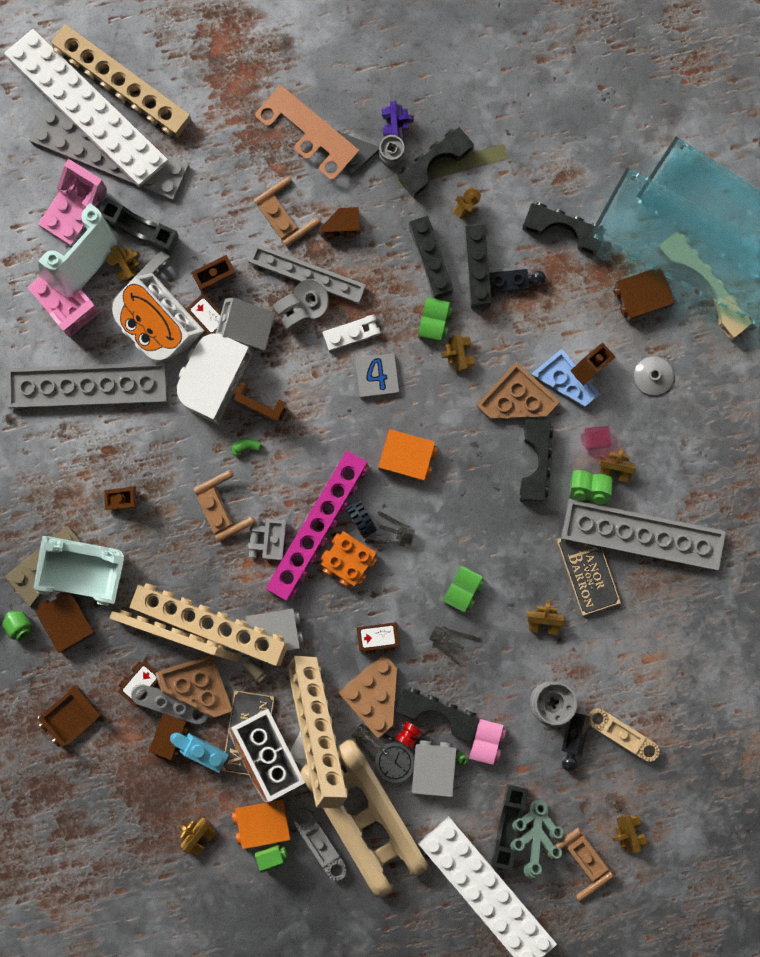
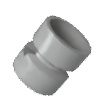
[379,135,405,167]
[273,293,309,330]

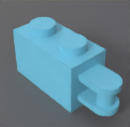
[170,732,228,773]

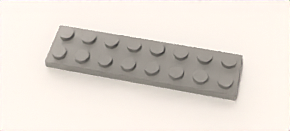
[29,105,189,201]
[6,362,167,409]
[561,499,726,571]

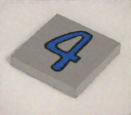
[355,353,399,398]

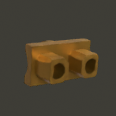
[452,188,481,219]
[106,246,141,282]
[441,334,475,373]
[599,448,636,483]
[527,601,564,635]
[612,815,648,853]
[179,817,216,856]

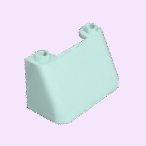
[38,203,117,297]
[33,536,124,606]

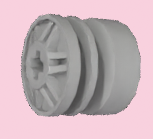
[530,681,577,725]

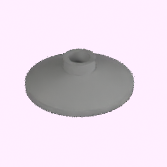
[294,279,329,319]
[634,356,674,396]

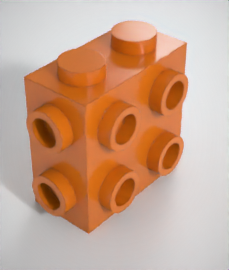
[320,531,378,588]

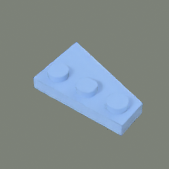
[531,349,600,408]

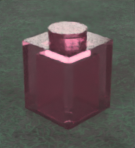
[580,425,612,450]

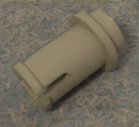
[242,658,268,683]

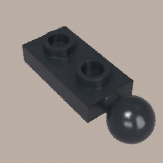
[489,269,546,293]
[561,713,590,772]

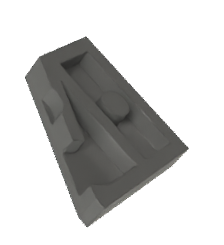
[339,132,379,175]

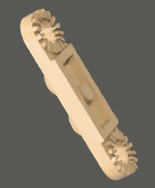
[588,709,660,762]

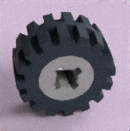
[345,500,377,539]

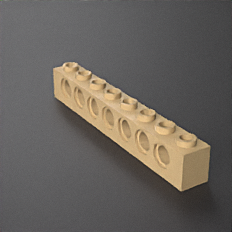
[51,24,191,138]
[129,583,289,666]
[287,656,348,808]

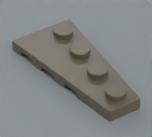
[5,525,81,607]

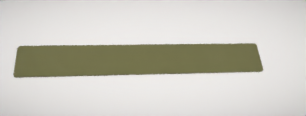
[395,144,508,188]

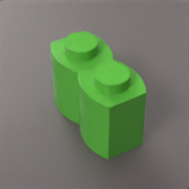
[418,297,452,342]
[569,470,612,505]
[443,566,484,612]
[255,843,288,873]

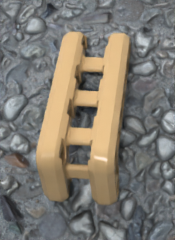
[300,739,428,898]

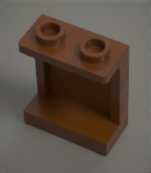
[613,266,675,321]
[233,382,288,426]
[35,591,96,653]
[37,685,103,748]

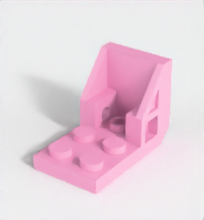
[38,159,107,246]
[27,277,100,338]

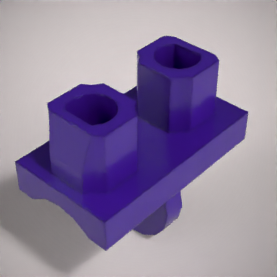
[381,101,414,140]

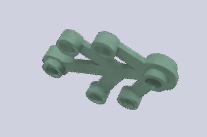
[511,800,564,879]

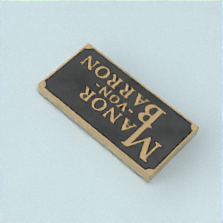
[556,538,621,616]
[222,690,275,775]

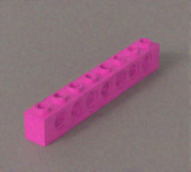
[265,450,369,601]

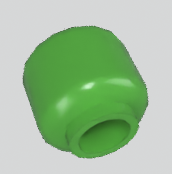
[2,610,32,641]

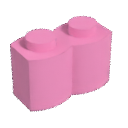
[469,719,506,765]

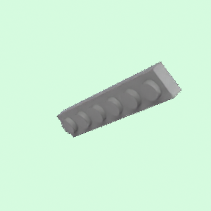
[248,243,366,304]

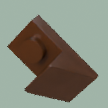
[104,487,137,510]

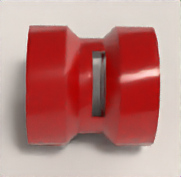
[396,721,423,749]

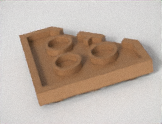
[476,362,560,419]
[339,653,398,739]
[155,654,232,718]

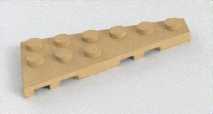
[110,610,240,662]

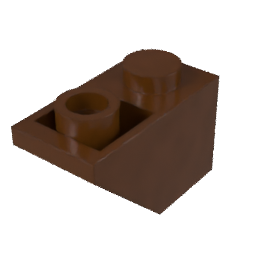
[320,207,360,239]

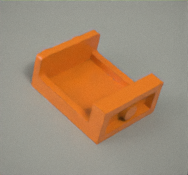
[378,429,438,482]
[232,798,291,849]

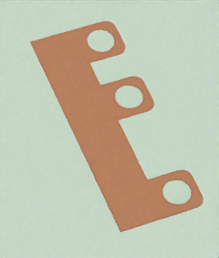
[255,85,359,179]

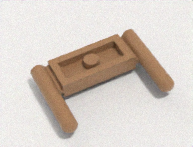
[254,177,321,247]
[194,470,256,542]
[544,828,615,902]

